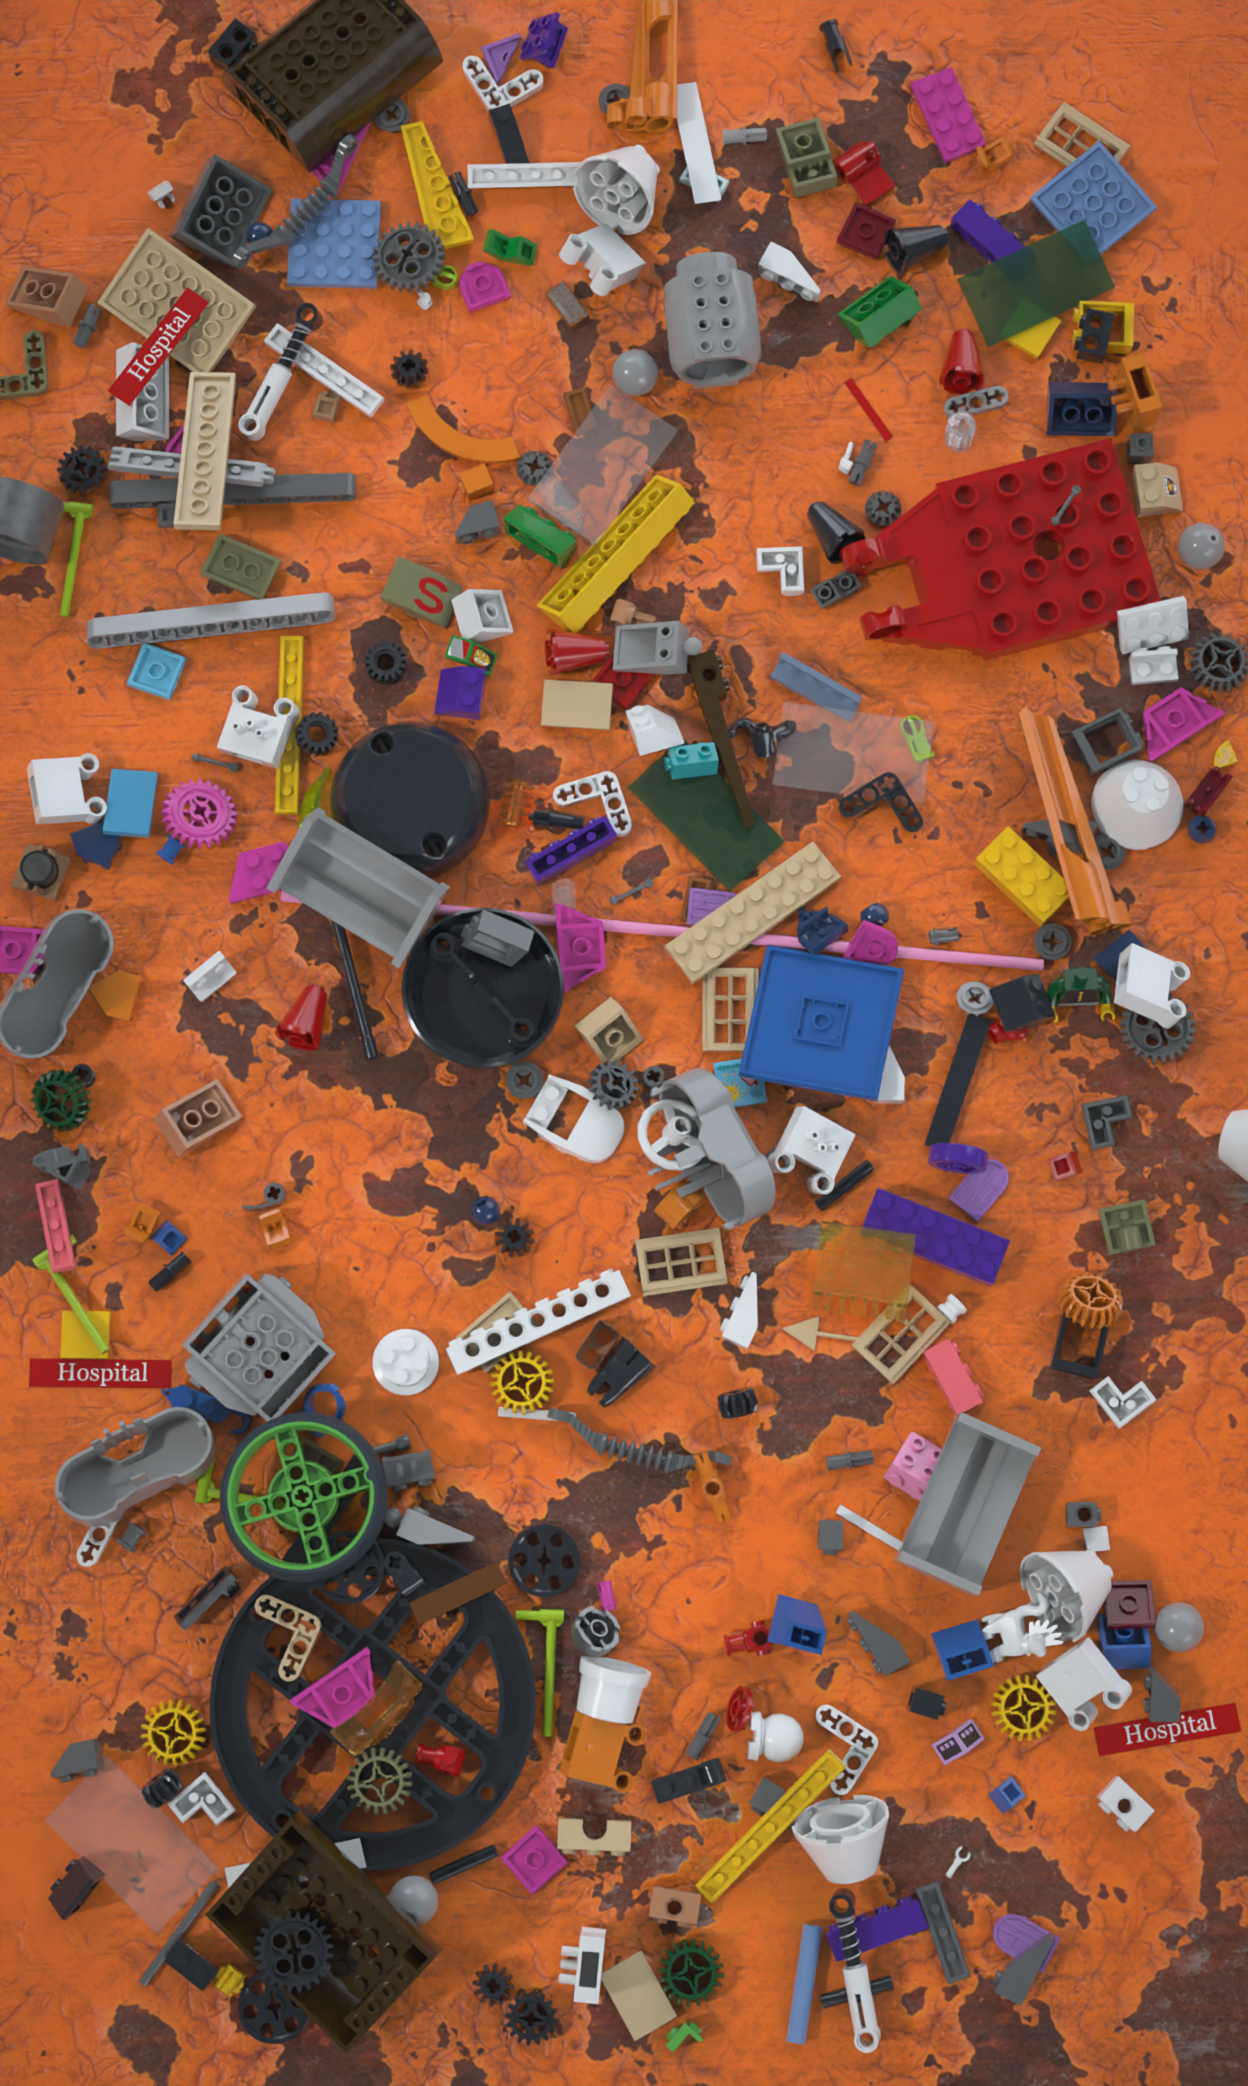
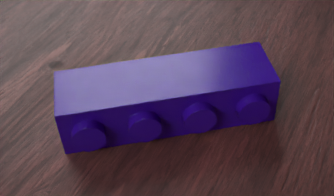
[950,199,1036,284]
[825,1896,928,1962]

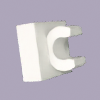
[147,181,175,209]

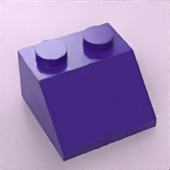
[434,666,486,720]

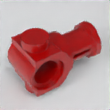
[723,1620,771,1656]
[415,1743,466,1777]

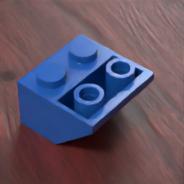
[767,1594,827,1655]
[931,1620,994,1680]

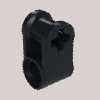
[384,1551,426,1598]

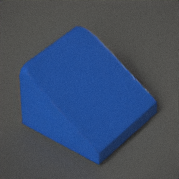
[151,1220,187,1256]
[988,1776,1026,1813]

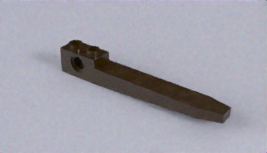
[688,650,755,830]

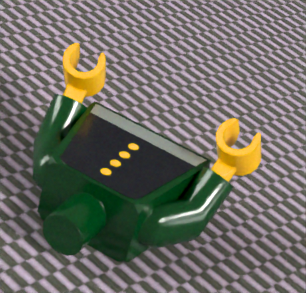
[1047,967,1115,1023]

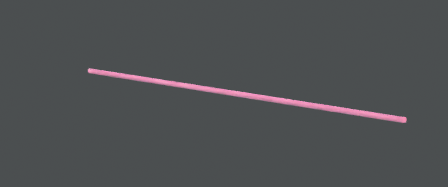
[281,890,1044,971]

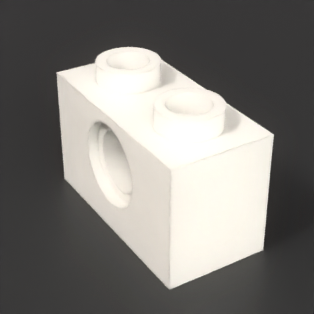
[1096,1776,1154,1832]

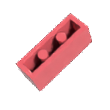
[922,1339,984,1415]

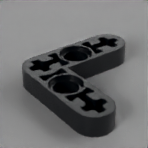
[839,772,923,832]

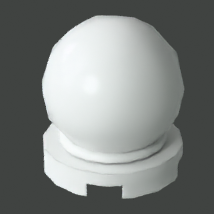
[748,1711,804,1763]

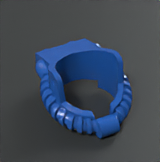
[301,1382,346,1438]

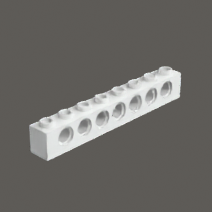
[446,1268,631,1376]

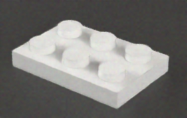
[1117,596,1189,654]

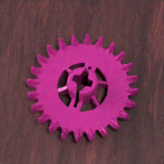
[161,779,238,850]

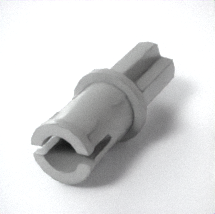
[723,127,767,145]

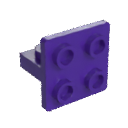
[520,12,568,69]

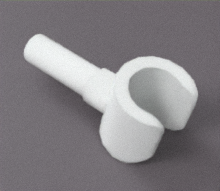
[413,287,432,310]
[838,442,854,475]
[946,1846,970,1878]

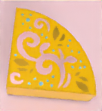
[1213,740,1238,769]

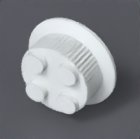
[373,1329,439,1395]

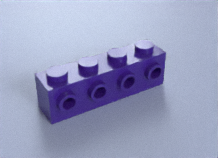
[525,816,617,887]

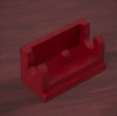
[1184,766,1233,816]

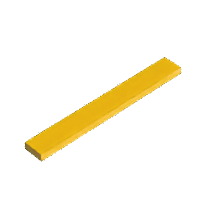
[275,636,304,816]
[694,1749,846,1904]

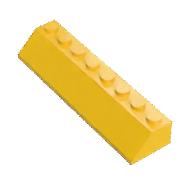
[536,474,695,633]

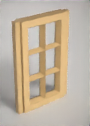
[1033,102,1130,167]
[702,968,758,1052]
[635,1228,727,1296]
[851,1284,951,1384]

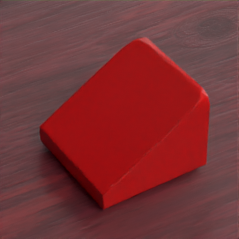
[1049,1151,1082,1181]

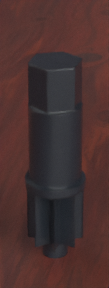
[528,810,584,829]

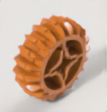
[1058,1272,1123,1330]

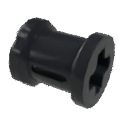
[72,1064,96,1088]

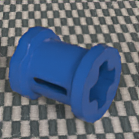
[156,834,186,865]

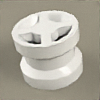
[937,1294,967,1324]

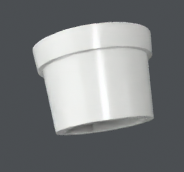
[576,1655,651,1723]

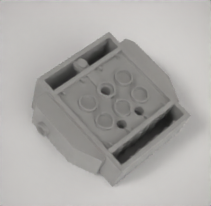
[182,1272,336,1421]

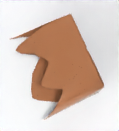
[575,1320,620,1372]

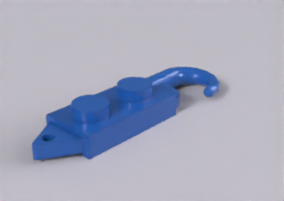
[161,1384,251,1435]

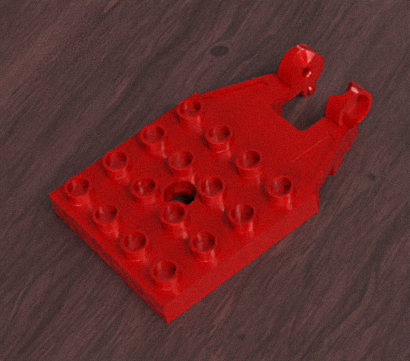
[840,438,1161,661]

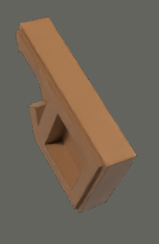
[312,390,342,423]

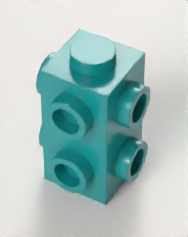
[664,742,719,780]

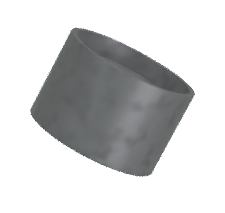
[0,476,65,565]

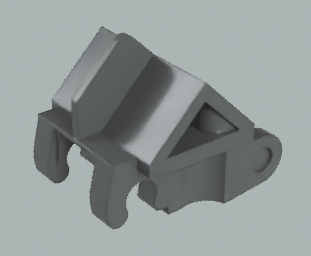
[33,1144,91,1189]

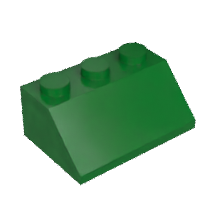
[837,276,922,348]
[504,504,577,569]

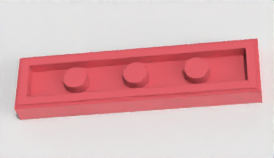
[35,1179,76,1274]

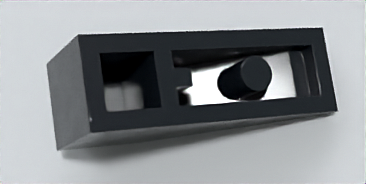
[489,103,529,164]

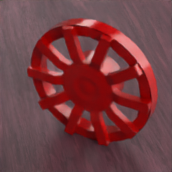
[726,1686,754,1732]

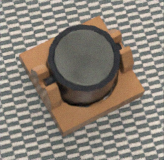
[11,843,71,902]

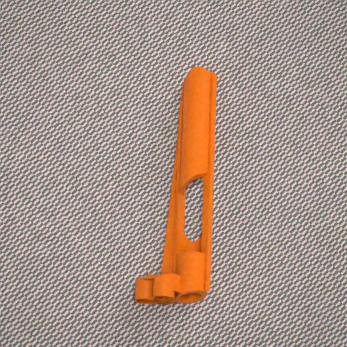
[607,0,678,134]
[1019,706,1132,935]

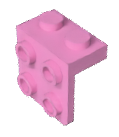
[883,1432,941,1501]

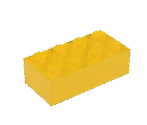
[974,826,1069,928]

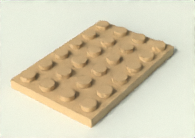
[97,228,256,372]

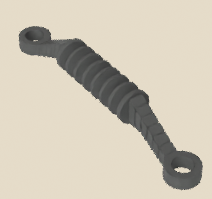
[231,134,359,269]
[547,1408,733,1474]

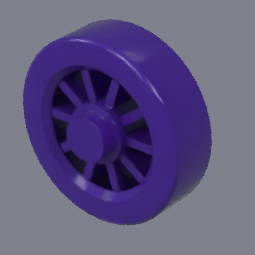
[928,1143,988,1174]

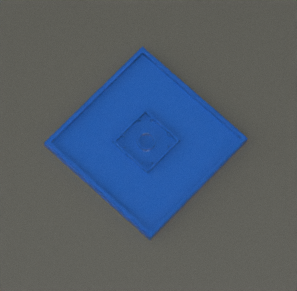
[739,945,904,1102]

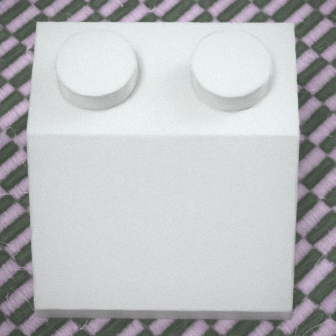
[451,589,514,643]
[626,705,684,756]

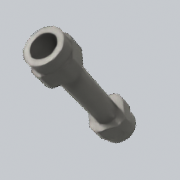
[353,1435,411,1456]

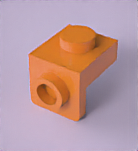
[976,136,1015,171]
[123,1202,161,1243]
[258,1208,292,1250]

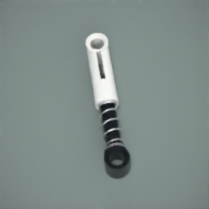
[238,303,323,441]
[829,1888,881,2053]

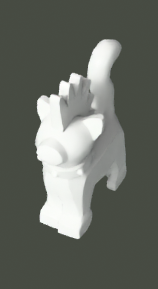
[982,1593,1064,1663]

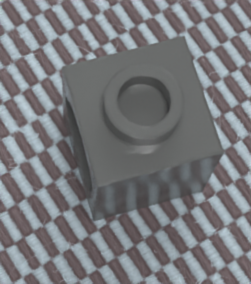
[1127,433,1154,464]
[1065,1502,1101,1527]
[817,1520,843,1555]

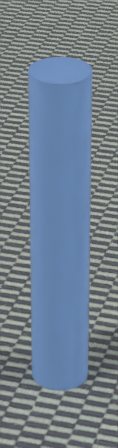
[786,1924,823,2044]

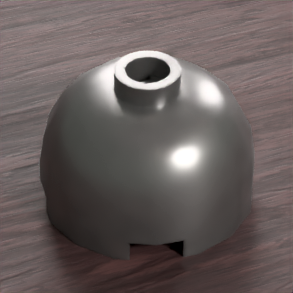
[571,1606,620,1657]

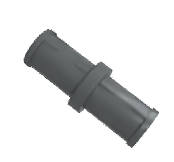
[848,439,878,487]

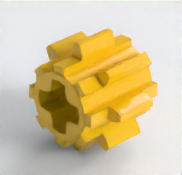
[214,1963,246,1997]

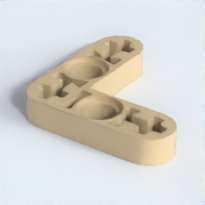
[255,1595,321,1681]

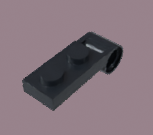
[651,1757,727,1804]

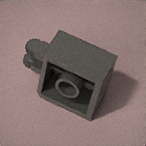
[382,1449,437,1492]

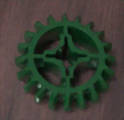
[30,1069,93,1132]
[658,1938,724,2007]

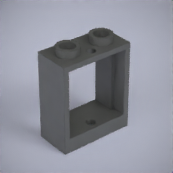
[1069,708,1143,777]
[461,910,534,967]

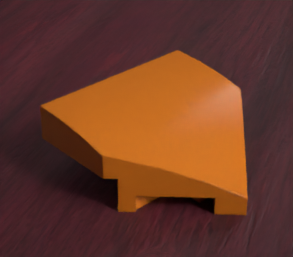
[88,970,141,1022]

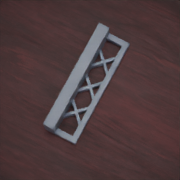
[770,652,862,723]

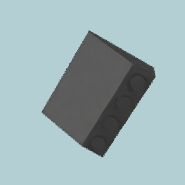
[169,154,272,268]

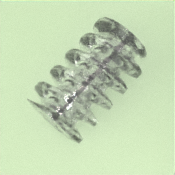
[944,412,976,453]

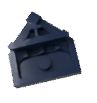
[70,821,122,870]
[797,907,849,955]
[1094,930,1145,982]

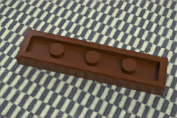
[409,1561,507,1625]

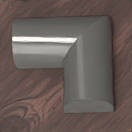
[1081,1095,1133,1151]

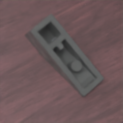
[992,1933,1054,2006]

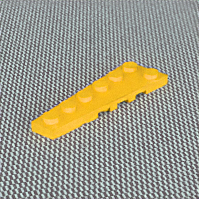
[401,121,474,249]

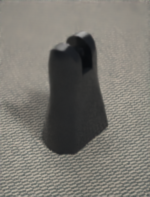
[586,1336,657,1408]

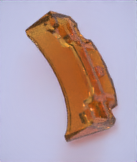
[330,1660,423,1757]

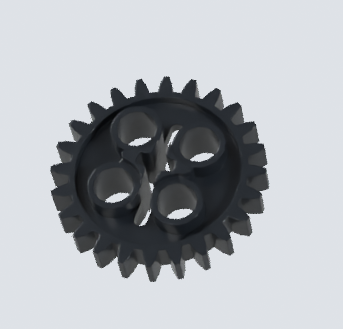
[253,1912,334,1995]

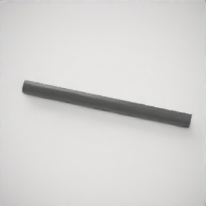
[139,1880,219,1987]

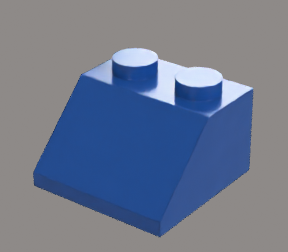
[1097,1614,1152,1669]

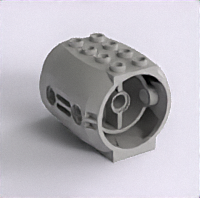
[664,252,761,389]

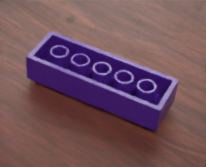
[859,1188,1010,1287]

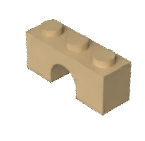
[557,1818,632,1856]

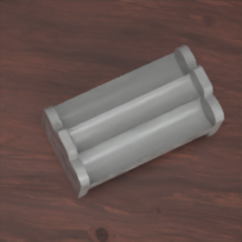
[266,807,450,968]
[894,1412,1041,1596]

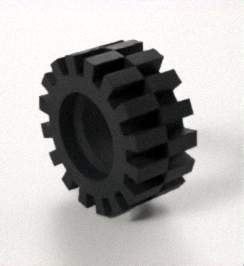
[365,640,407,685]
[295,712,339,757]

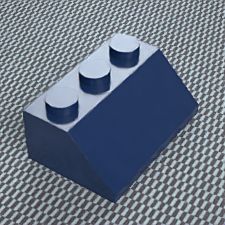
[1046,382,1119,436]

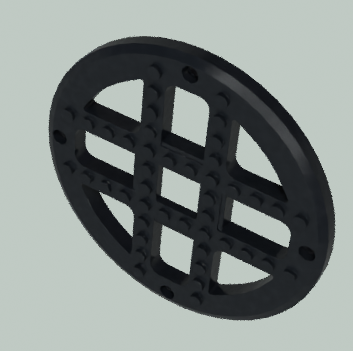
[210,1538,536,1871]

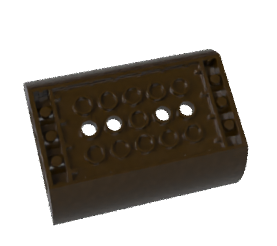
[222,0,443,173]
[205,1811,443,2053]

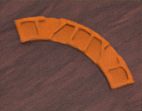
[406,396,520,464]

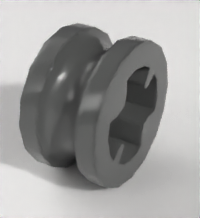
[643,1066,664,1088]

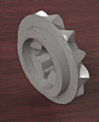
[956,982,993,1016]

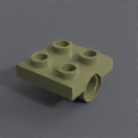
[1098,1199,1156,1256]

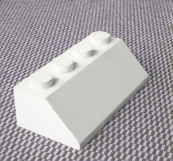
[116,342,169,441]

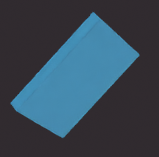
[103,769,158,838]

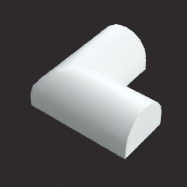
[756,547,804,596]
[1089,1376,1156,1429]
[167,1772,236,1826]

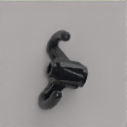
[728,718,797,758]

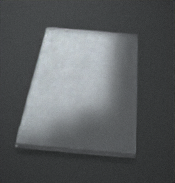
[527,385,678,546]
[772,702,935,805]
[45,1756,219,1934]

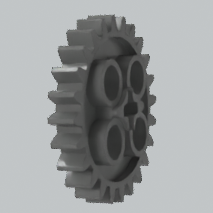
[372,221,446,293]
[1120,993,1196,1065]

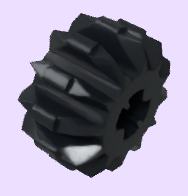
[390,349,429,389]
[495,1218,535,1258]
[717,1388,758,1419]
[141,1768,183,1808]
[472,1963,514,2006]

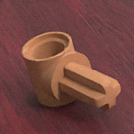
[609,599,656,626]

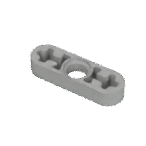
[944,386,1008,420]

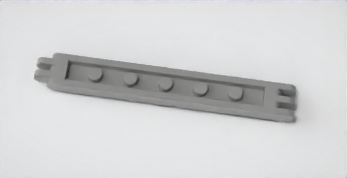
[107,447,276,487]

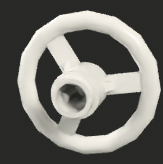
[638,1099,702,1171]

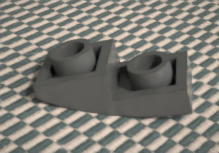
[810,571,863,610]

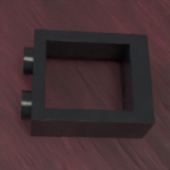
[1049,1312,1110,1380]

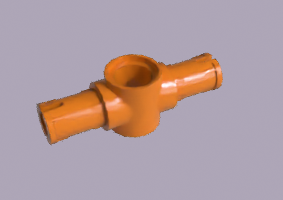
[693,1450,732,1522]

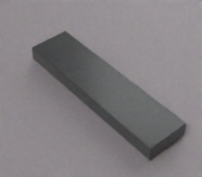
[915,1881,971,1984]

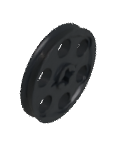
[508,1525,580,1597]
[315,1531,385,1604]
[238,1971,310,2044]

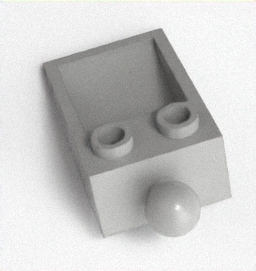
[613,621,702,675]
[384,1506,476,1546]

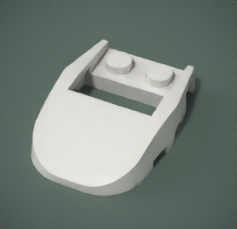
[523,1075,625,1163]

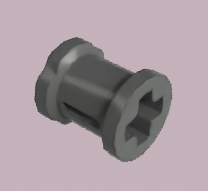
[116,1521,147,1553]

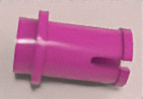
[596,1580,618,1612]

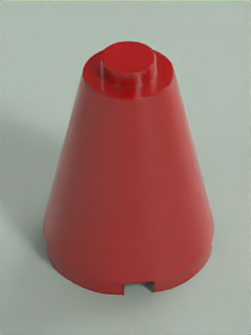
[939,328,985,395]
[545,629,609,675]
[275,984,327,1051]

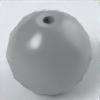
[612,349,658,396]
[1178,522,1225,570]
[1155,1602,1204,1653]
[389,1875,438,1926]

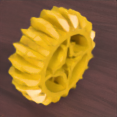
[490,1350,554,1415]
[991,1675,1056,1741]
[140,1700,206,1766]

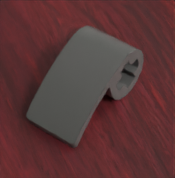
[241,1182,287,1212]

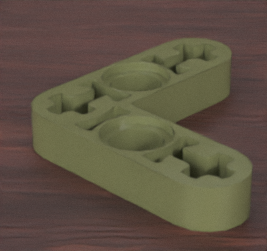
[0,330,49,400]

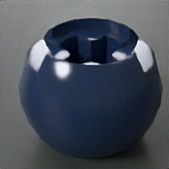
[247,222,273,243]
[1187,815,1217,844]
[860,902,889,926]
[470,1196,500,1226]

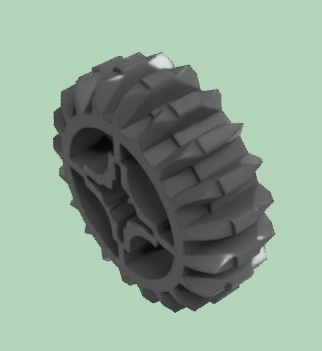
[1189,631,1248,693]

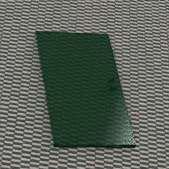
[957,219,1115,348]
[628,738,785,892]

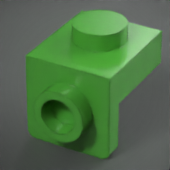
[665,2020,703,2052]

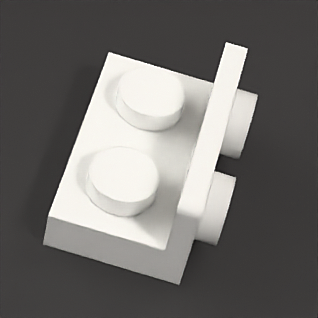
[1129,646,1178,685]
[183,951,236,1002]

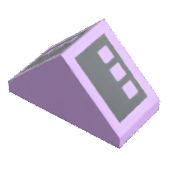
[931,1718,985,1765]

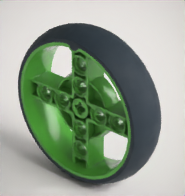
[219,1412,388,1582]

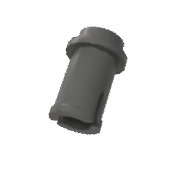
[928,927,959,946]

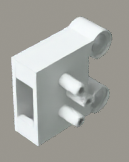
[559,223,646,296]
[217,685,300,769]
[27,753,107,824]
[1114,943,1190,1028]
[768,1106,856,1194]
[1036,1637,1132,1731]
[558,1927,606,2004]

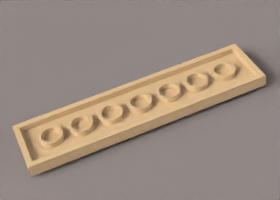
[174,372,236,530]
[665,842,841,984]

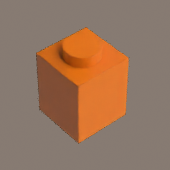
[458,464,494,501]

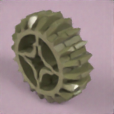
[347,1747,413,1815]

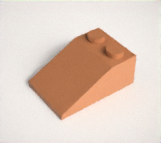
[5,266,88,327]
[154,1079,243,1158]

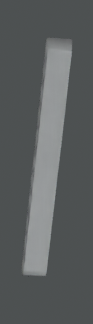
[86,593,335,649]

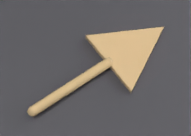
[782,1316,859,1351]

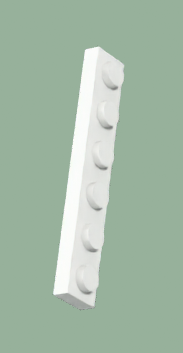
[467,162,581,188]
[264,323,385,418]

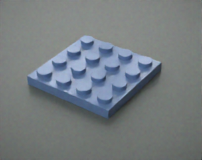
[1030,141,1157,266]
[287,199,381,289]

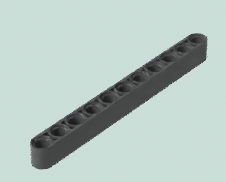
[109,473,357,509]

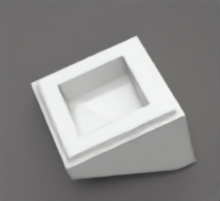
[1083,1526,1110,1552]

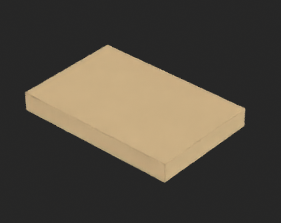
[541,680,613,730]
[456,1291,540,1373]
[601,1950,677,2041]

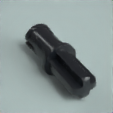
[448,171,478,217]
[148,1251,192,1292]

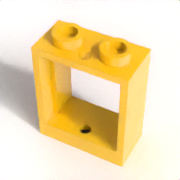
[1072,301,1134,354]

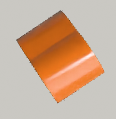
[654,1179,704,1230]

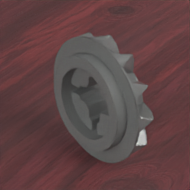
[599,84,630,114]
[374,99,410,133]
[516,450,553,486]
[865,490,902,526]
[1094,834,1125,870]
[1034,923,1071,961]
[506,1062,543,1099]

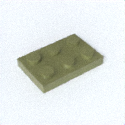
[200,533,282,600]

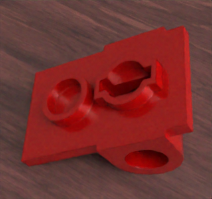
[833,141,896,206]

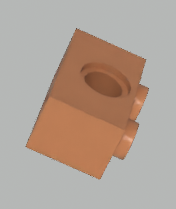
[649,1885,701,1928]

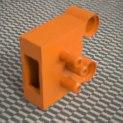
[1108,352,1162,434]
[559,1710,647,1793]

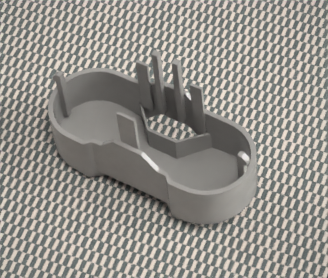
[0,909,114,1058]
[647,1068,776,1230]
[55,1407,216,1527]

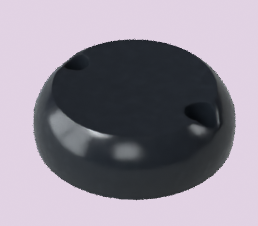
[330,722,490,878]
[402,908,564,1070]

